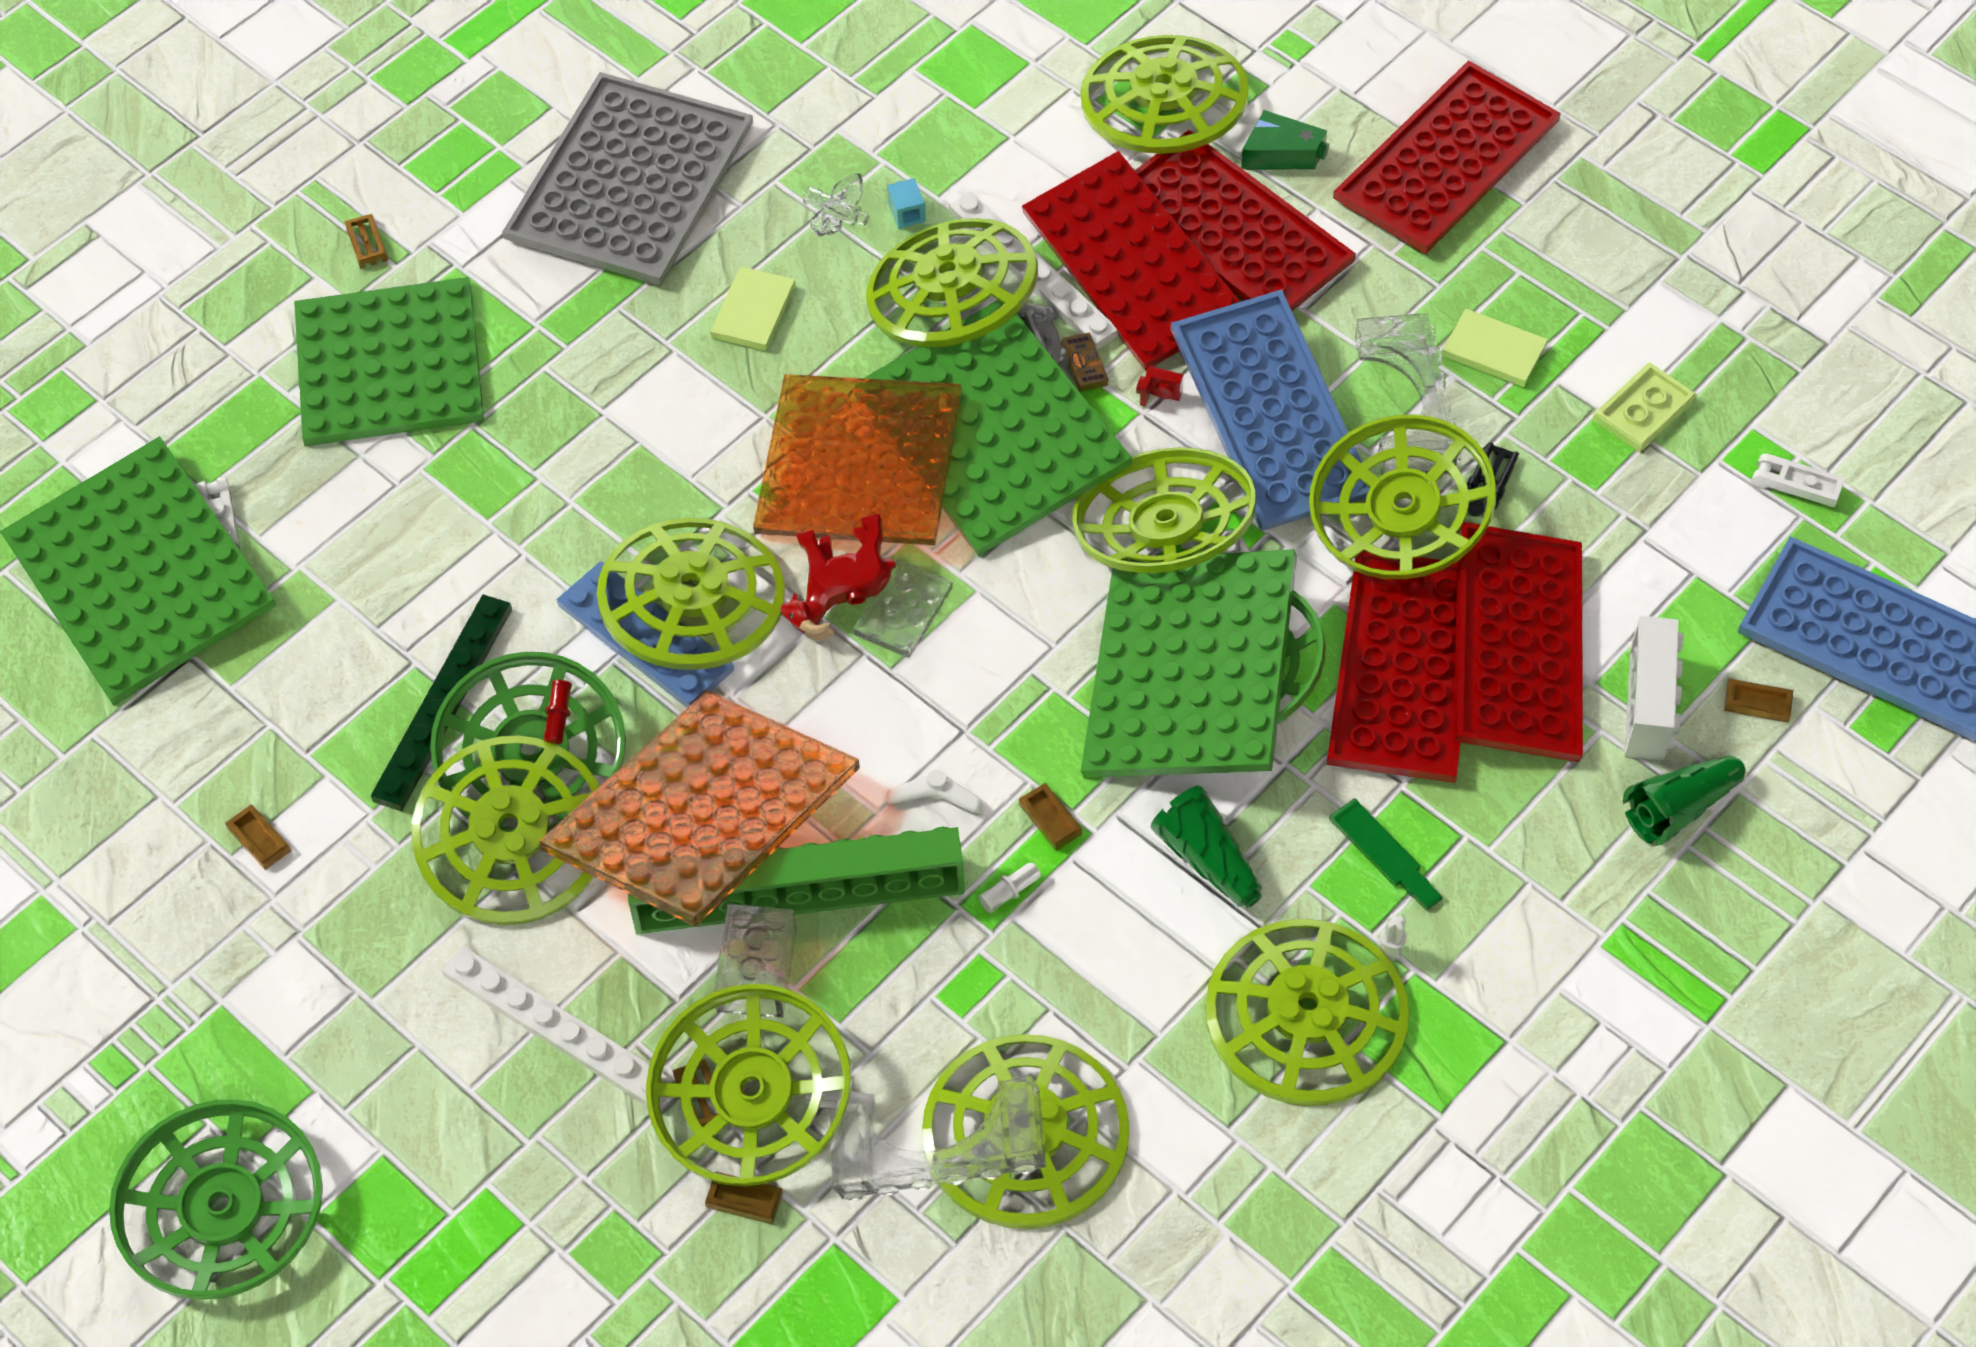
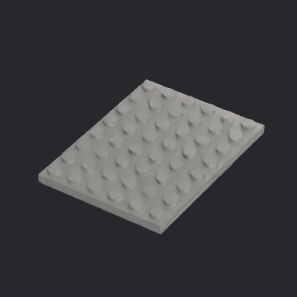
[502,72,753,286]

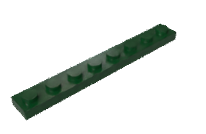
[371,594,512,812]

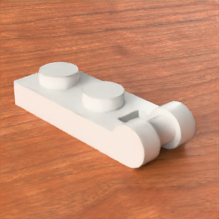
[1751,454,1845,508]
[196,476,241,550]

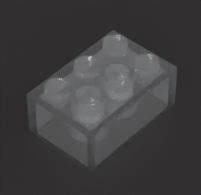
[714,904,797,1018]

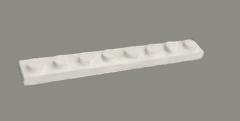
[949,191,1118,350]
[441,946,676,1106]

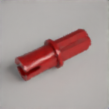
[544,680,572,744]

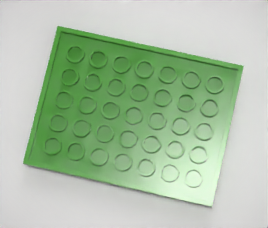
[853,300,1133,557]
[0,436,277,706]
[1081,549,1297,778]

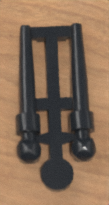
[1466,442,1519,516]

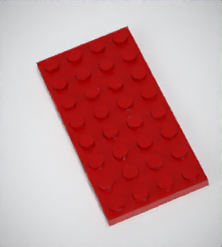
[1333,60,1561,254]
[1135,129,1356,311]
[1022,150,1240,371]
[1453,522,1583,762]
[1326,550,1461,783]

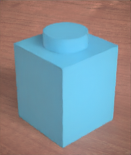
[887,178,926,229]

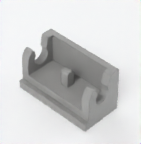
[1025,308,1070,370]

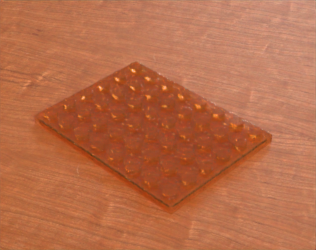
[540,691,860,927]

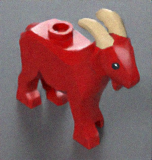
[780,514,896,641]

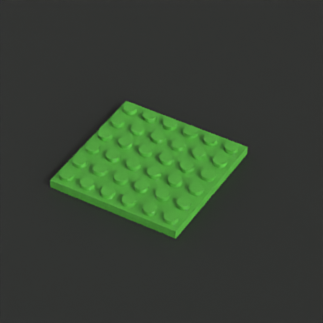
[294,277,484,446]

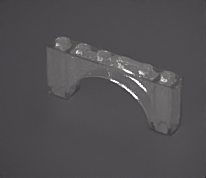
[1355,313,1462,475]
[829,1076,1046,1201]

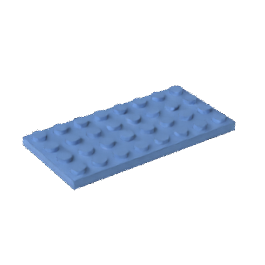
[1170,290,1370,531]
[1738,536,1976,741]

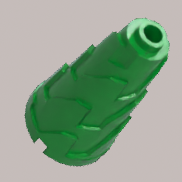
[1623,755,1746,846]
[1150,785,1262,908]

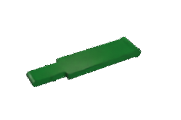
[1329,798,1443,911]

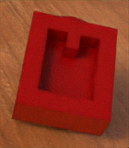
[1136,366,1184,407]

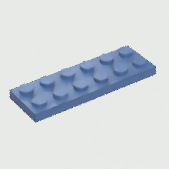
[556,561,734,710]

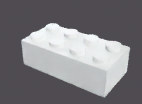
[1625,615,1684,762]

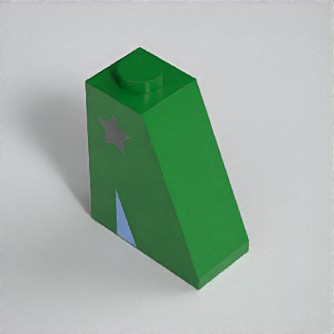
[1241,110,1330,170]

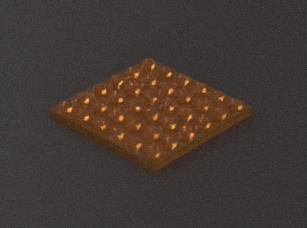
[753,374,962,545]

